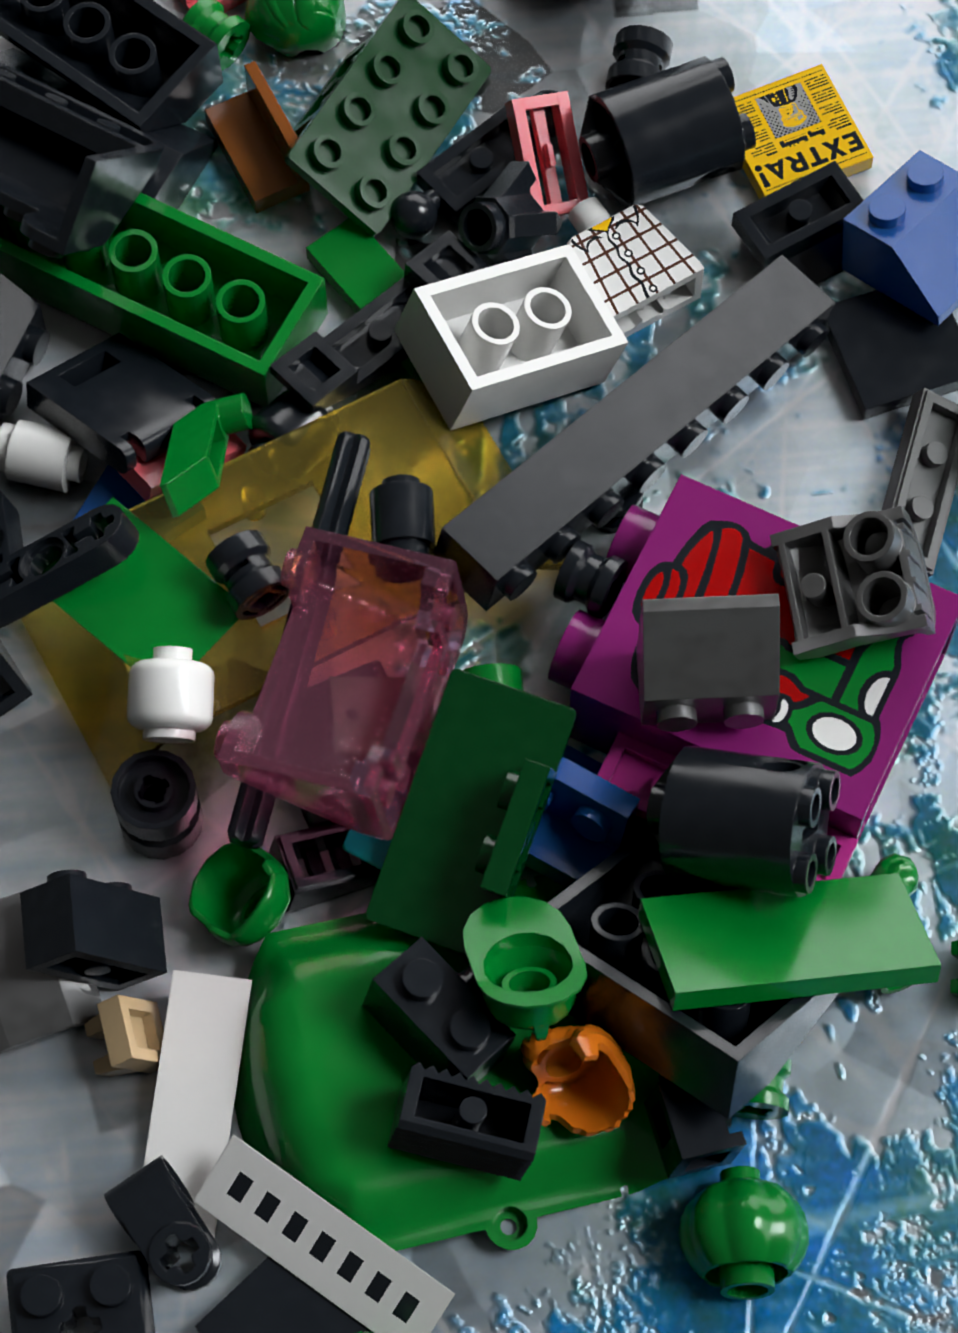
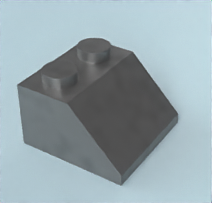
[636,594,780,732]

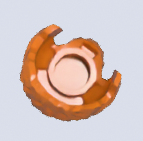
[519,1024,635,1136]

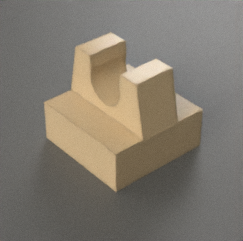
[84,994,164,1077]

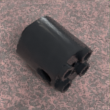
[579,56,756,209]
[646,746,841,897]

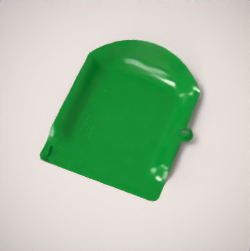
[234,874,668,1251]

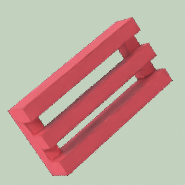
[505,91,589,216]

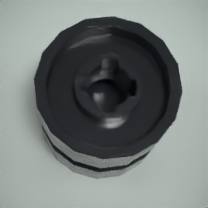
[110,749,204,860]

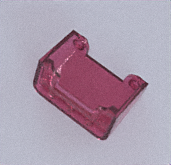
[214,526,468,841]

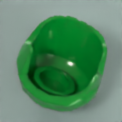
[244,0,346,57]

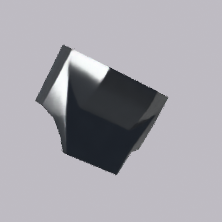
[731,161,864,285]

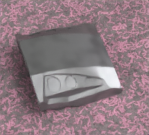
[770,506,936,660]
[0,889,102,1054]

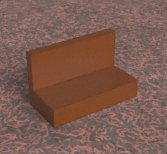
[205,61,310,214]

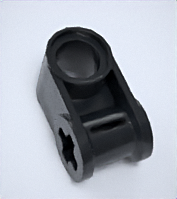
[104,1155,222,1291]

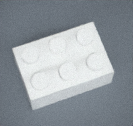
[394,244,628,431]

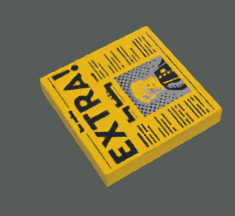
[733,64,874,199]

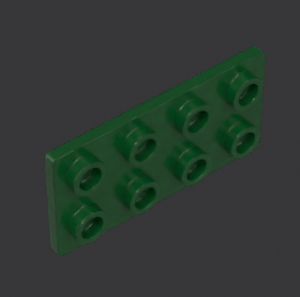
[284,0,491,237]
[366,669,577,954]

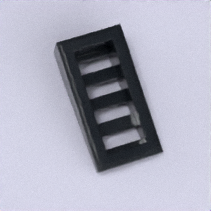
[268,817,381,912]

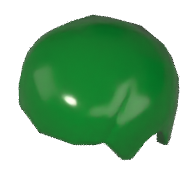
[188,843,291,947]

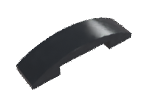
[270,230,490,412]

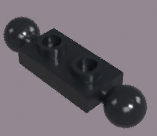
[390,90,572,239]

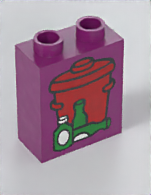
[548,474,958,841]

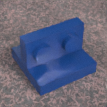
[525,745,643,888]

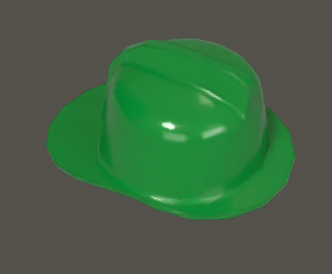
[463,896,587,1041]

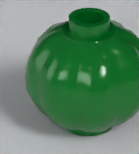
[678,1166,809,1300]

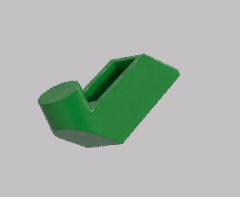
[160,393,253,518]

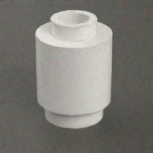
[0,419,89,492]

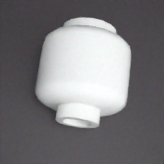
[127,646,215,744]

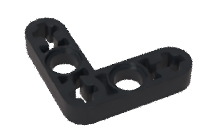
[0,490,139,628]

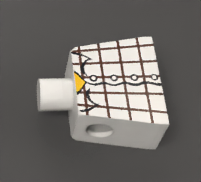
[567,197,704,337]

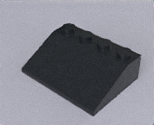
[548,827,838,1119]

